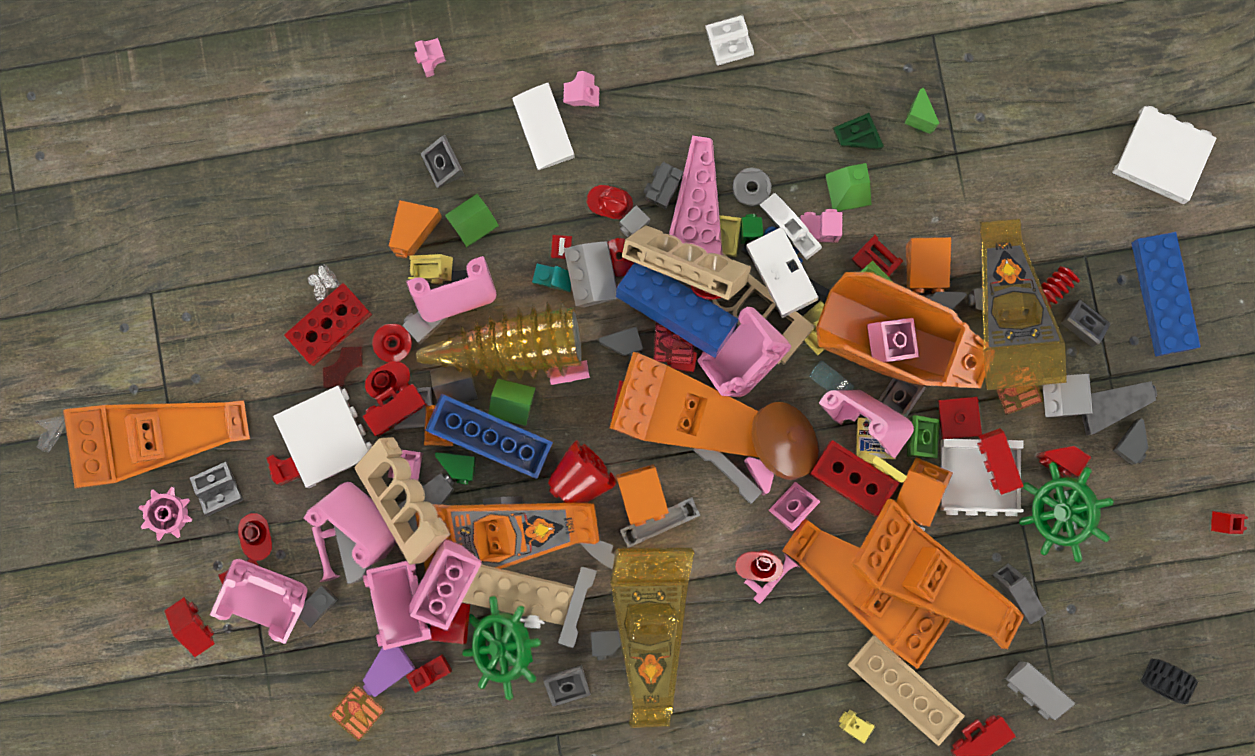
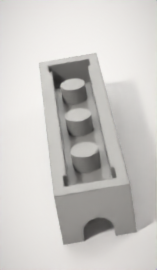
[693,448,762,504]
[620,498,700,548]
[558,566,597,648]

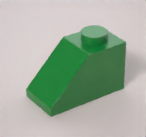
[741,214,763,244]
[435,452,476,484]

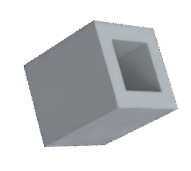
[620,206,650,237]

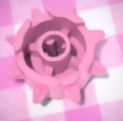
[139,487,192,541]

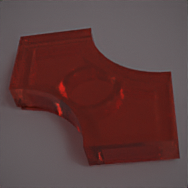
[323,346,363,388]

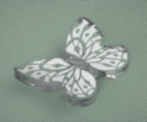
[308,264,340,303]

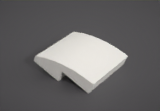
[706,15,754,65]

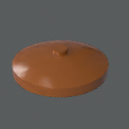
[752,402,818,480]

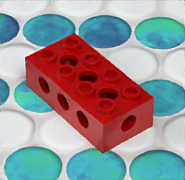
[284,283,372,367]
[809,440,899,517]

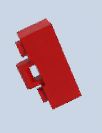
[363,383,428,437]
[950,715,1016,756]

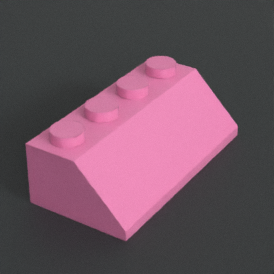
[409,539,482,630]

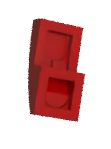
[406,654,453,693]

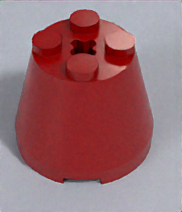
[548,440,618,503]

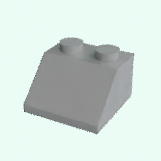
[1042,374,1093,418]

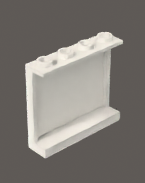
[1112,106,1216,204]
[273,386,372,488]
[940,439,1023,516]

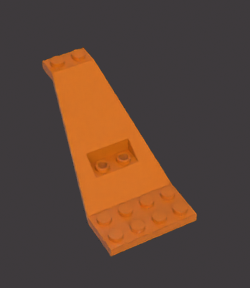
[610,352,758,457]
[782,519,951,669]

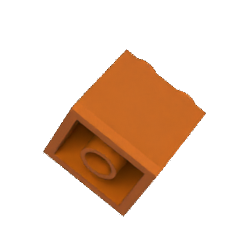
[389,200,442,258]
[906,237,951,294]
[896,457,953,527]
[616,464,669,526]

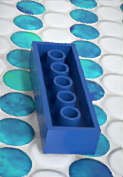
[1131,232,1201,357]
[616,263,739,358]
[425,394,553,479]

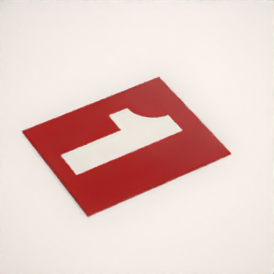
[551,235,572,259]

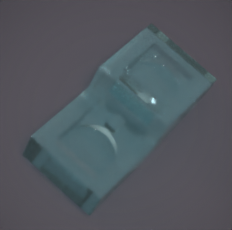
[809,361,854,391]

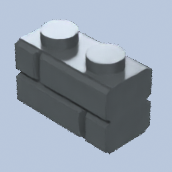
[643,162,684,209]

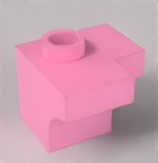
[414,38,446,77]
[563,71,599,107]
[388,450,423,481]

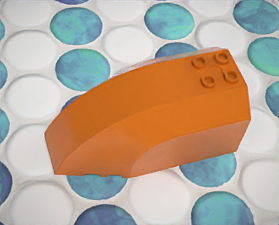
[816,272,994,388]

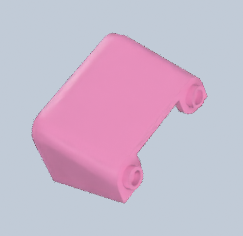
[406,256,497,322]
[697,307,791,397]
[819,390,914,458]
[304,482,396,569]
[210,559,307,644]
[363,561,431,650]

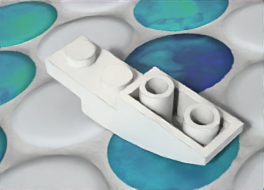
[760,193,822,260]

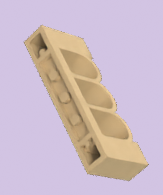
[622,225,751,300]
[707,253,815,365]
[354,437,450,565]

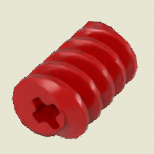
[1038,266,1080,309]

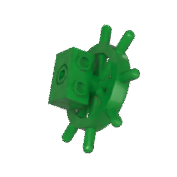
[1019,461,1114,563]
[462,596,541,700]

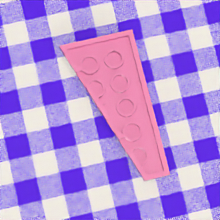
[669,136,723,255]

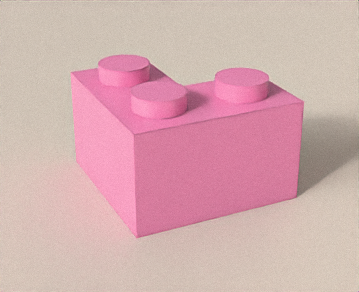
[799,209,842,243]

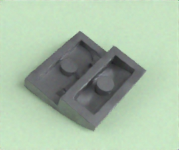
[190,462,243,516]

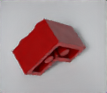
[164,597,215,657]

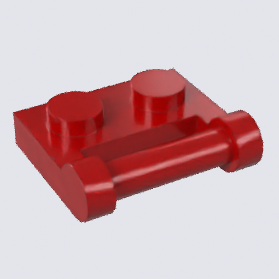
[851,235,903,277]

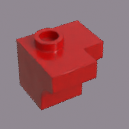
[266,455,301,486]

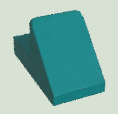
[532,264,572,292]

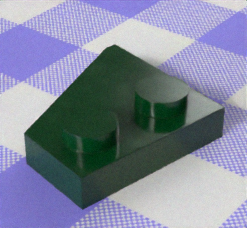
[833,113,884,149]

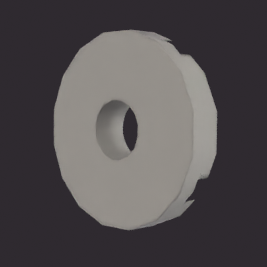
[732,168,771,207]

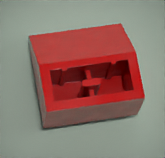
[1036,446,1091,478]

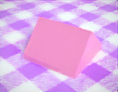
[744,457,774,495]
[769,482,820,531]

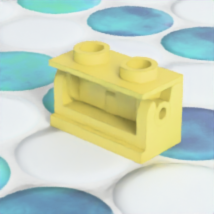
[408,254,453,284]
[839,710,875,743]

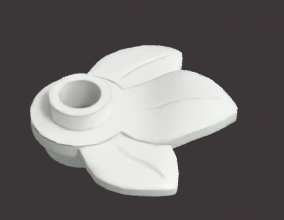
[520,615,544,629]

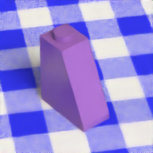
[363,646,416,697]

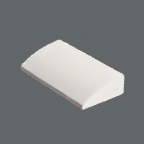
[512,83,575,170]

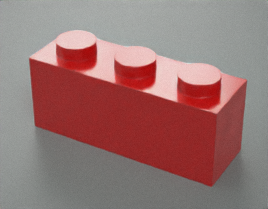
[977,428,1024,495]

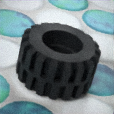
[1140,659,1198,704]

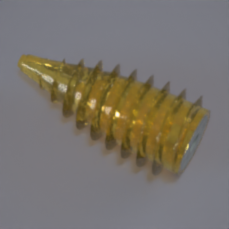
[416,300,582,380]

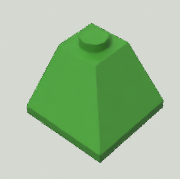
[825,163,872,212]

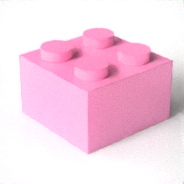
[867,318,919,362]

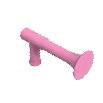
[312,526,340,582]
[744,553,800,604]

